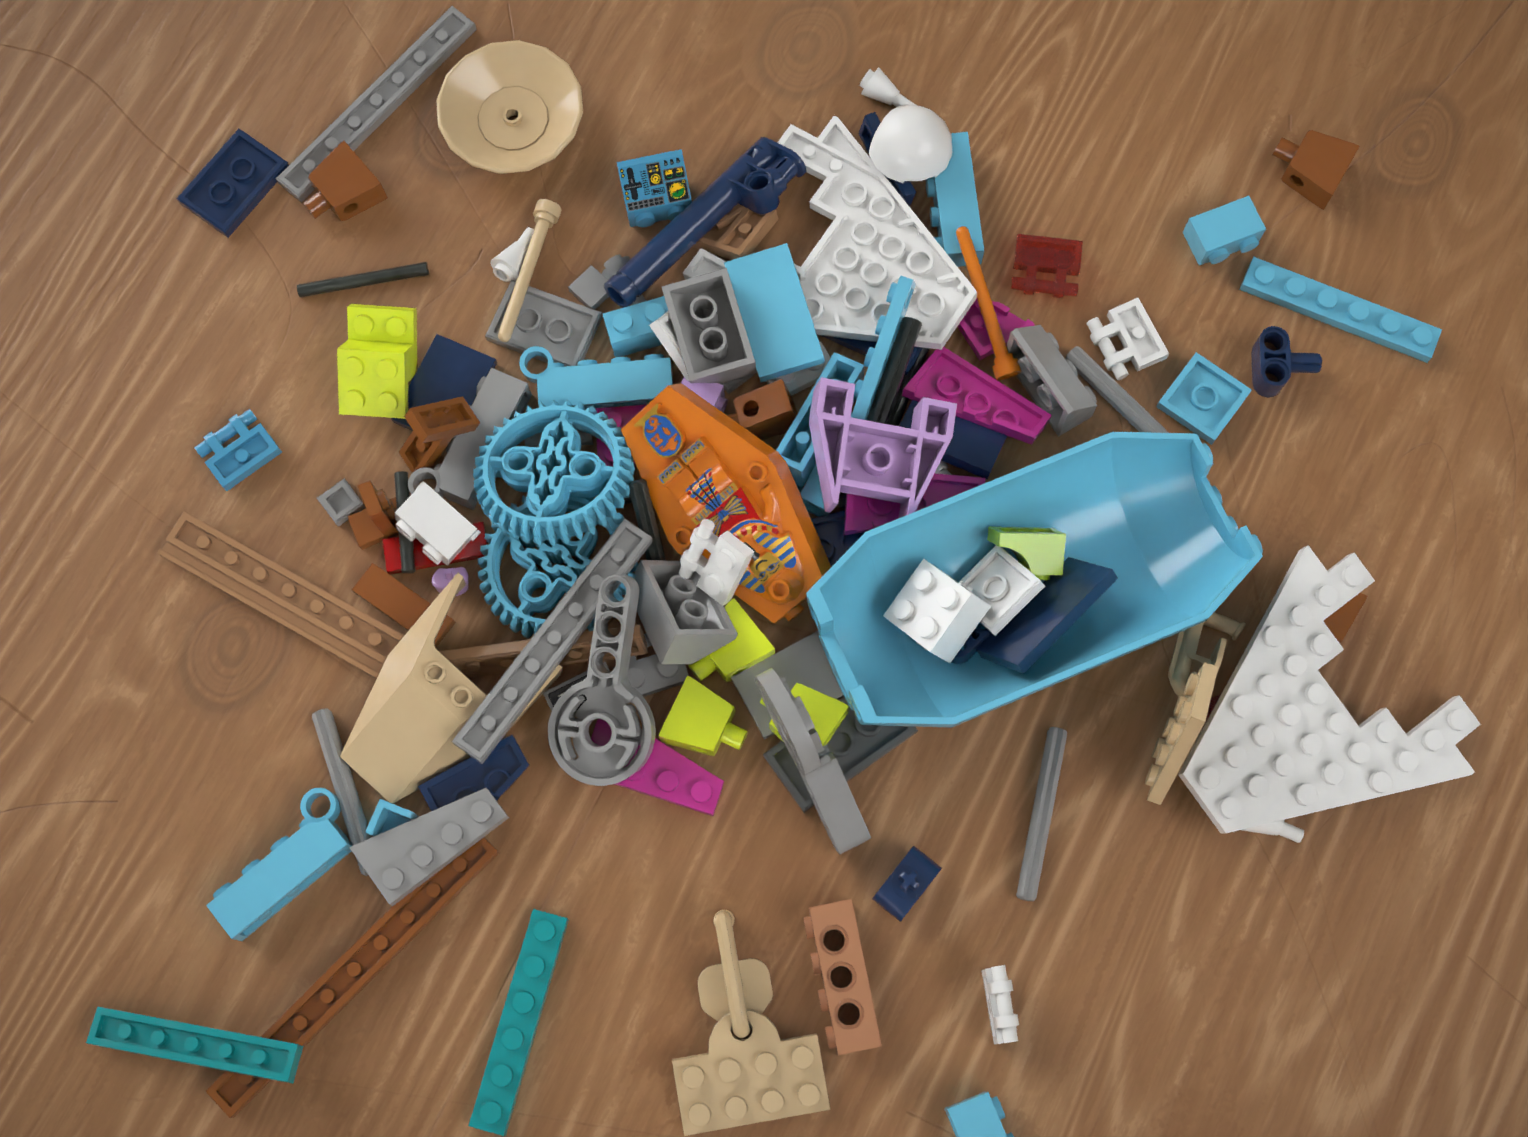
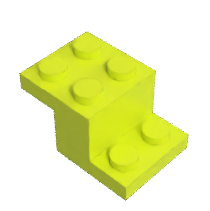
[337,304,417,419]

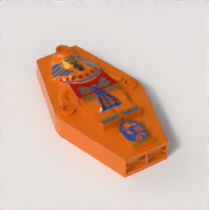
[621,383,831,624]

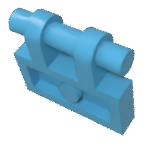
[194,409,282,491]

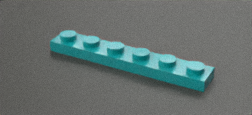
[468,909,569,1136]
[86,1006,304,1084]

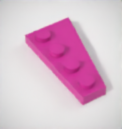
[902,347,1052,445]
[844,473,985,535]
[591,719,724,816]

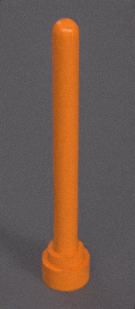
[956,226,1022,381]

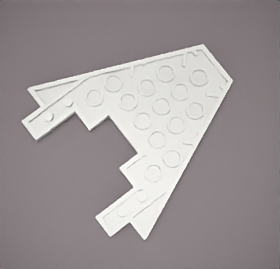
[683,116,977,350]
[1178,545,1481,834]

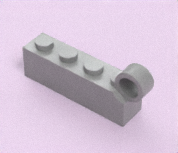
[408,368,532,510]

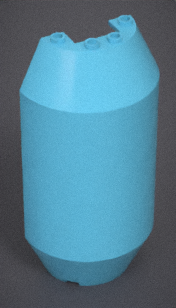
[806,432,1263,728]

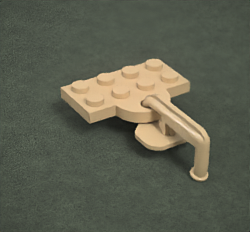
[1145,612,1246,805]
[672,910,830,1136]

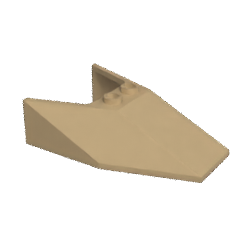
[340,572,563,804]

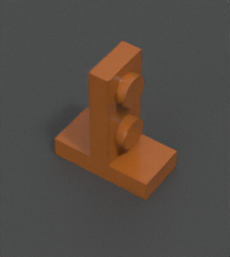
[399,396,480,473]
[348,480,412,550]

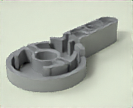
[548,575,656,786]
[754,668,871,855]

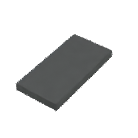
[763,697,918,813]

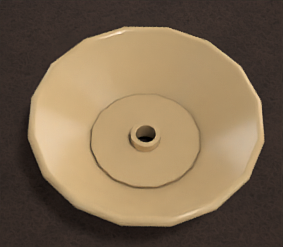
[436,40,583,174]

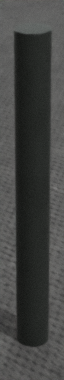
[297,262,429,297]

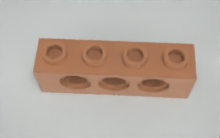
[803,899,882,1055]

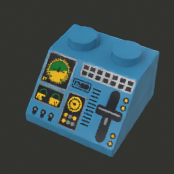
[617,149,692,227]

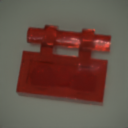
[1011,234,1083,299]

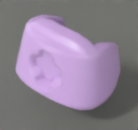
[432,567,468,596]

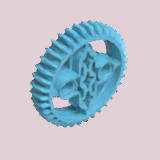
[473,399,635,547]
[478,496,638,639]

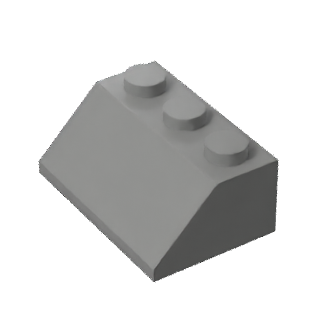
[662,268,757,383]
[1007,325,1097,437]
[634,560,738,664]

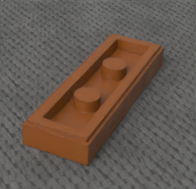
[352,563,456,648]

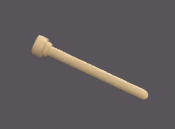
[498,199,562,342]

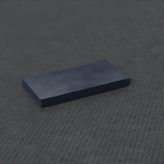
[976,557,1118,673]

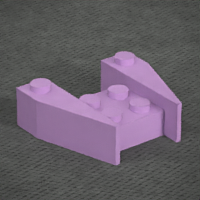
[809,377,957,518]

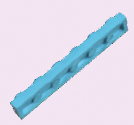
[1239,256,1442,363]
[851,275,916,420]

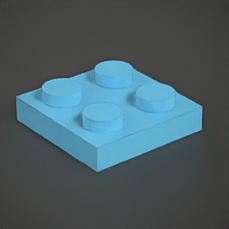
[1156,352,1252,445]

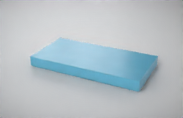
[724,243,825,382]

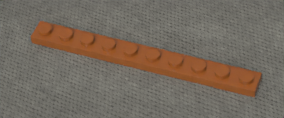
[206,837,500,1118]

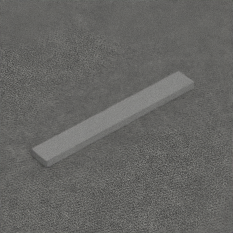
[276,6,477,203]
[452,518,653,764]

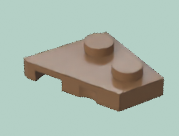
[693,206,779,260]

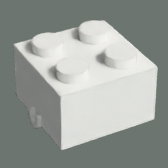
[395,481,481,566]
[883,559,991,663]

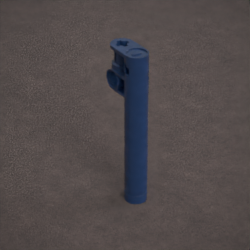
[604,137,806,308]

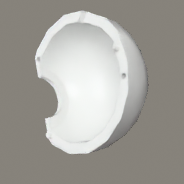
[869,104,952,183]

